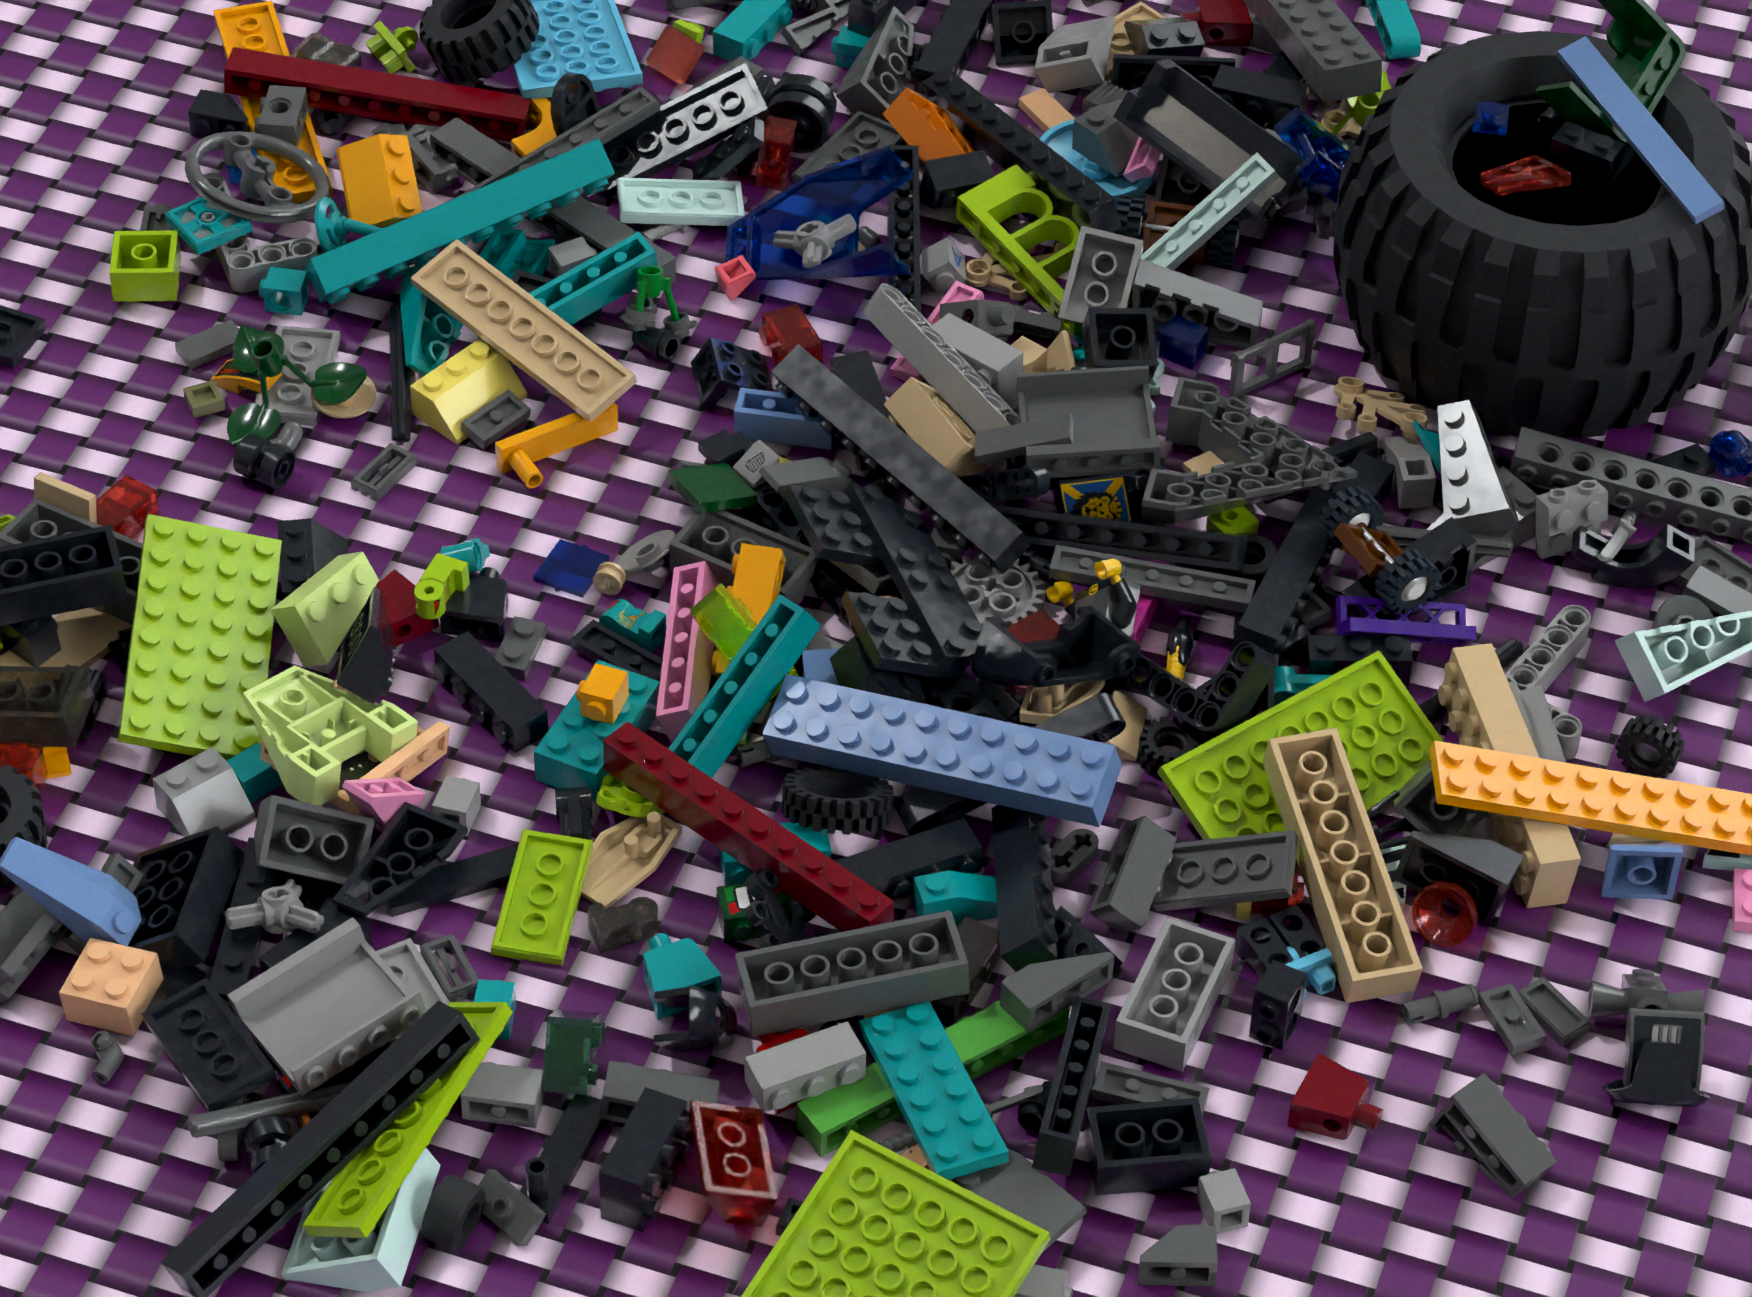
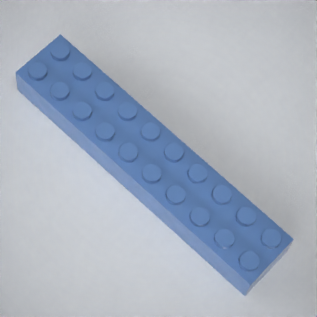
[762,674,1122,827]

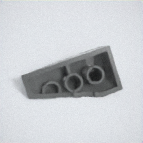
[1072,98,1139,177]

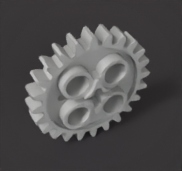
[950,553,1045,637]

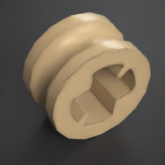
[593,562,627,595]

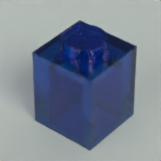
[1157,315,1209,370]

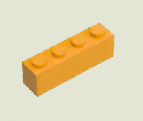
[712,543,786,679]

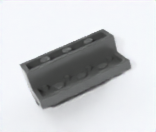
[0,889,67,1002]

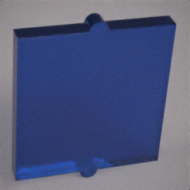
[533,539,609,598]

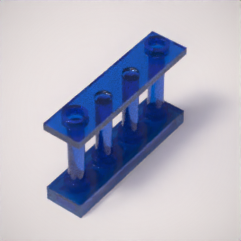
[1274,107,1352,204]

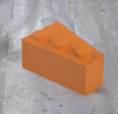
[883,87,974,164]

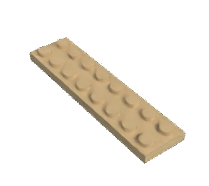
[411,239,637,423]

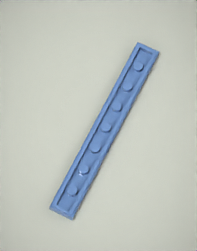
[1558,36,1725,224]

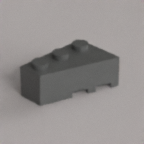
[1428,1073,1557,1199]

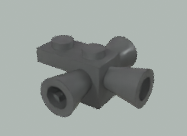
[1588,969,1704,1029]

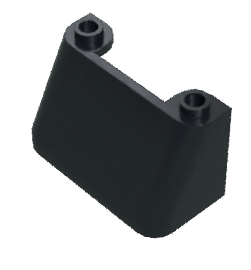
[971,606,1141,687]

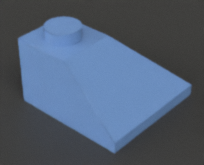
[1601,843,1683,900]

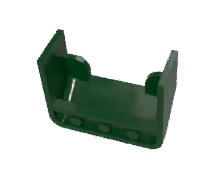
[1535,0,1685,143]

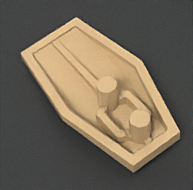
[1020,679,1105,724]
[581,812,682,910]

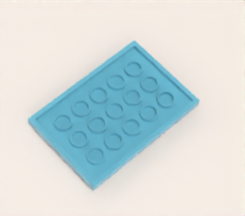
[511,0,643,100]

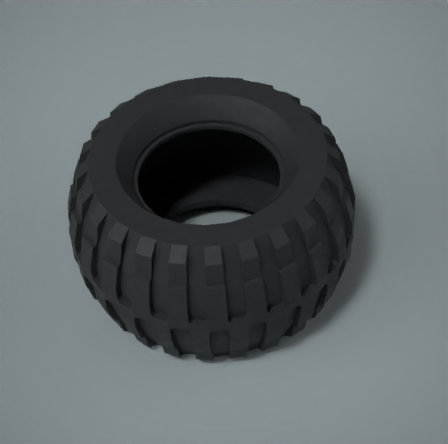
[1333,31,1752,438]

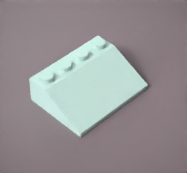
[281,1148,441,1292]

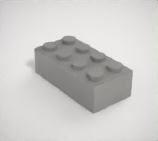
[1113,917,1236,1072]

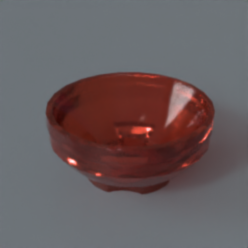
[1412,882,1478,947]

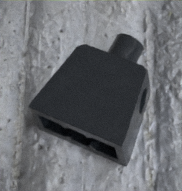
[440,567,508,643]

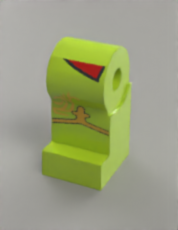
[414,553,470,620]

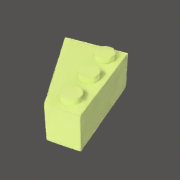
[271,551,379,667]

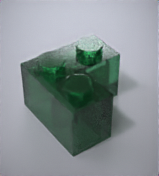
[542,1009,606,1095]

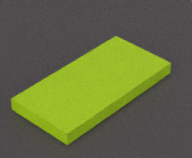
[491,829,593,966]

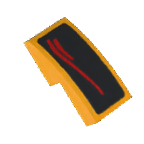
[210,359,282,394]

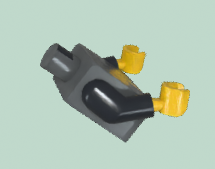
[1046,558,1141,637]

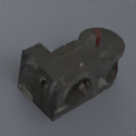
[588,897,658,953]

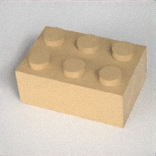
[884,377,992,477]

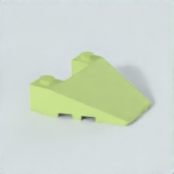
[243,665,418,806]

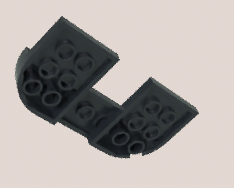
[784,484,982,678]

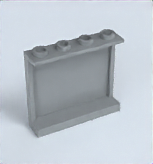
[227,917,427,1096]

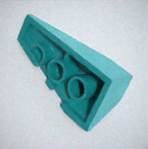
[400,259,463,376]

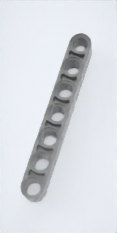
[863,283,1020,433]

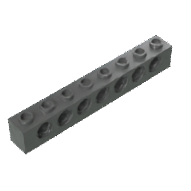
[1509,427,1752,544]

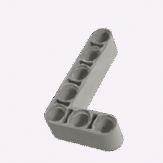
[198,172,318,293]
[1505,605,1591,760]

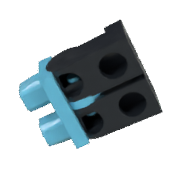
[1234,905,1336,1001]

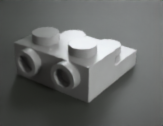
[1536,479,1608,559]

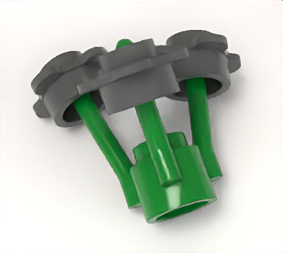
[620,266,697,339]

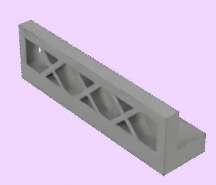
[1508,680,1566,763]

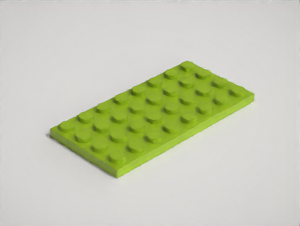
[117,514,282,761]
[1157,651,1444,840]

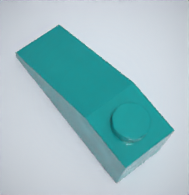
[913,870,998,925]

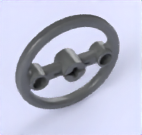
[185,131,330,223]

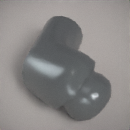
[270,421,303,451]

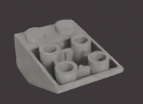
[1035,16,1115,93]

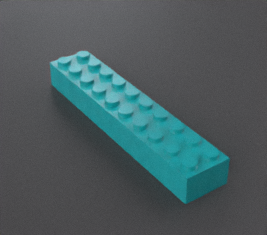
[304,139,615,305]

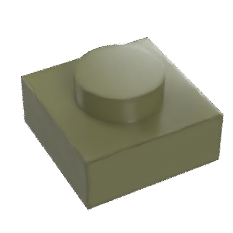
[183,380,225,418]

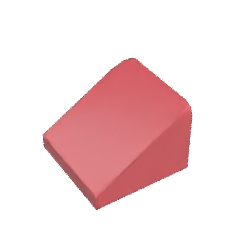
[714,255,756,301]

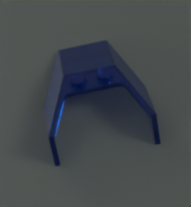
[725,146,914,281]

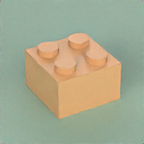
[59,937,164,1036]

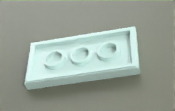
[617,178,745,227]

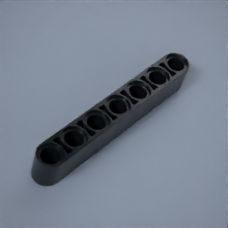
[894,693,1126,836]

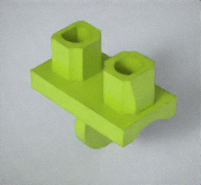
[365,21,418,74]

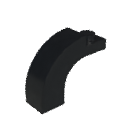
[1572,524,1695,588]

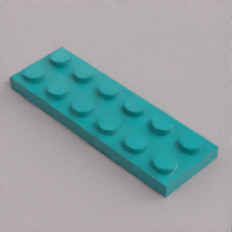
[859,1001,1009,1180]

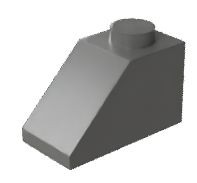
[1138,1224,1218,1286]

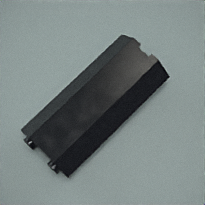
[1113,58,1313,225]

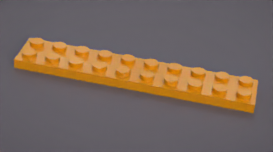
[213,1,333,203]
[1429,740,1752,856]

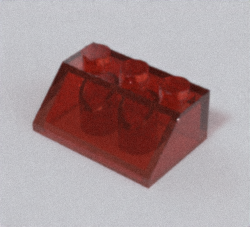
[689,1100,778,1227]

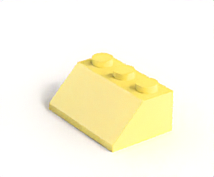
[410,338,527,445]

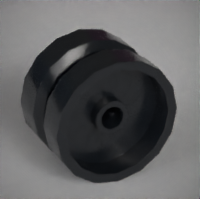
[763,74,837,154]

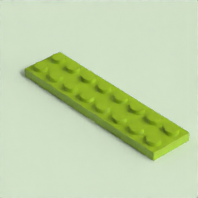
[302,1002,513,1238]

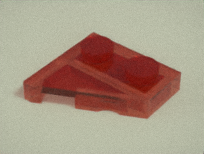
[1480,155,1572,195]

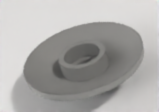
[617,530,676,573]

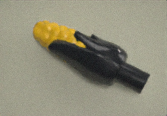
[1165,617,1194,679]

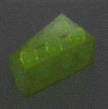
[690,583,798,703]

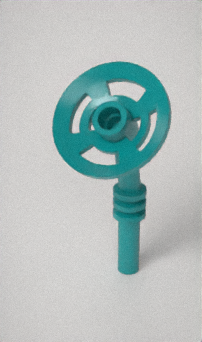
[315,197,383,253]

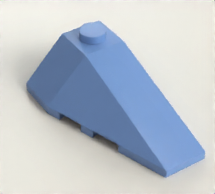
[0,837,142,946]

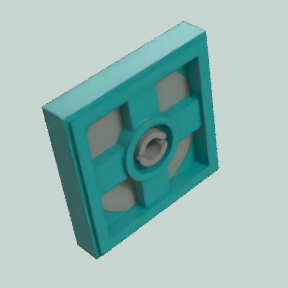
[165,189,253,255]

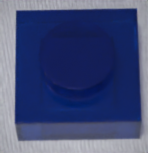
[1473,101,1510,136]

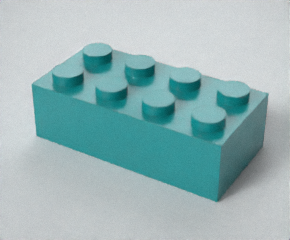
[534,660,660,802]

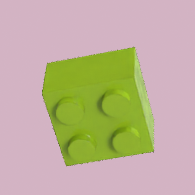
[109,230,181,302]

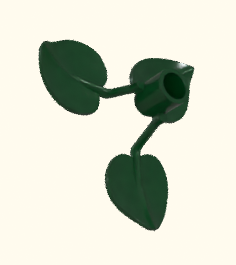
[227,325,367,447]

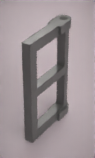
[1229,318,1317,398]

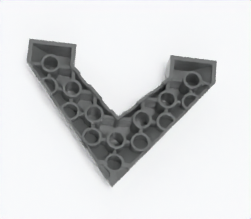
[1142,377,1358,524]

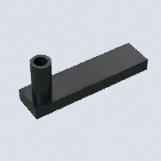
[520,1092,607,1224]

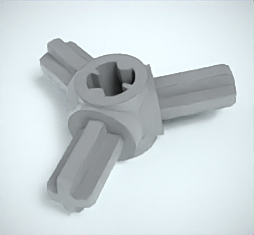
[773,214,857,272]
[225,879,324,934]

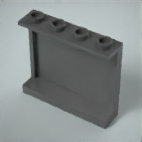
[1017,366,1161,480]

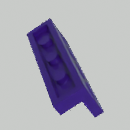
[1336,595,1477,646]

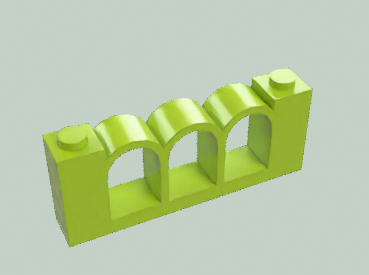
[956,164,1134,337]

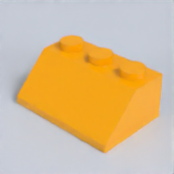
[336,134,422,234]

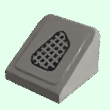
[733,440,780,488]

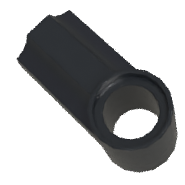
[555,787,592,840]

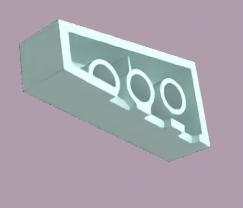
[1615,611,1752,702]

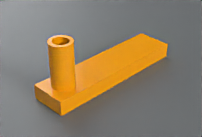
[495,402,619,488]

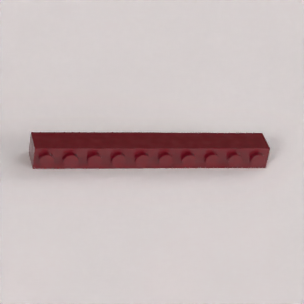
[224,47,531,141]
[603,721,894,932]

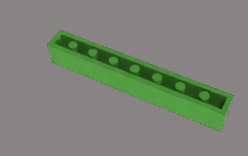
[796,1001,1070,1157]

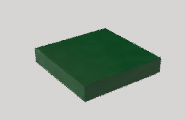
[667,463,758,513]

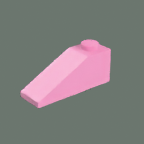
[342,777,426,832]

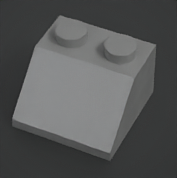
[153,747,255,837]

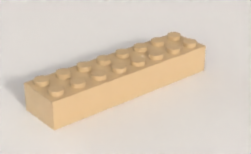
[1438,643,1581,908]
[1263,728,1423,1003]

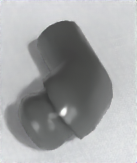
[91,1031,124,1085]

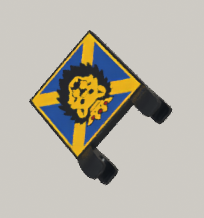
[1059,467,1156,524]

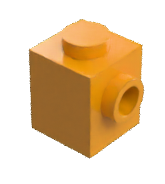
[576,663,629,724]

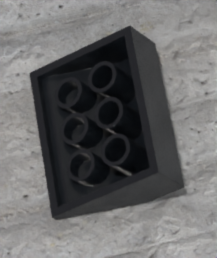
[128,826,244,970]

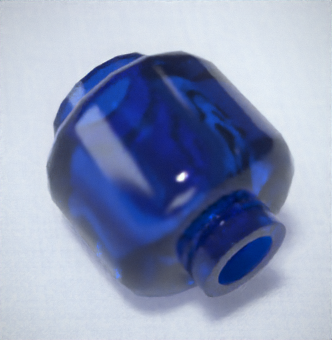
[1708,430,1752,478]

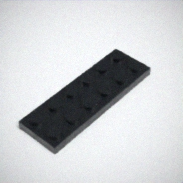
[602,63,771,198]

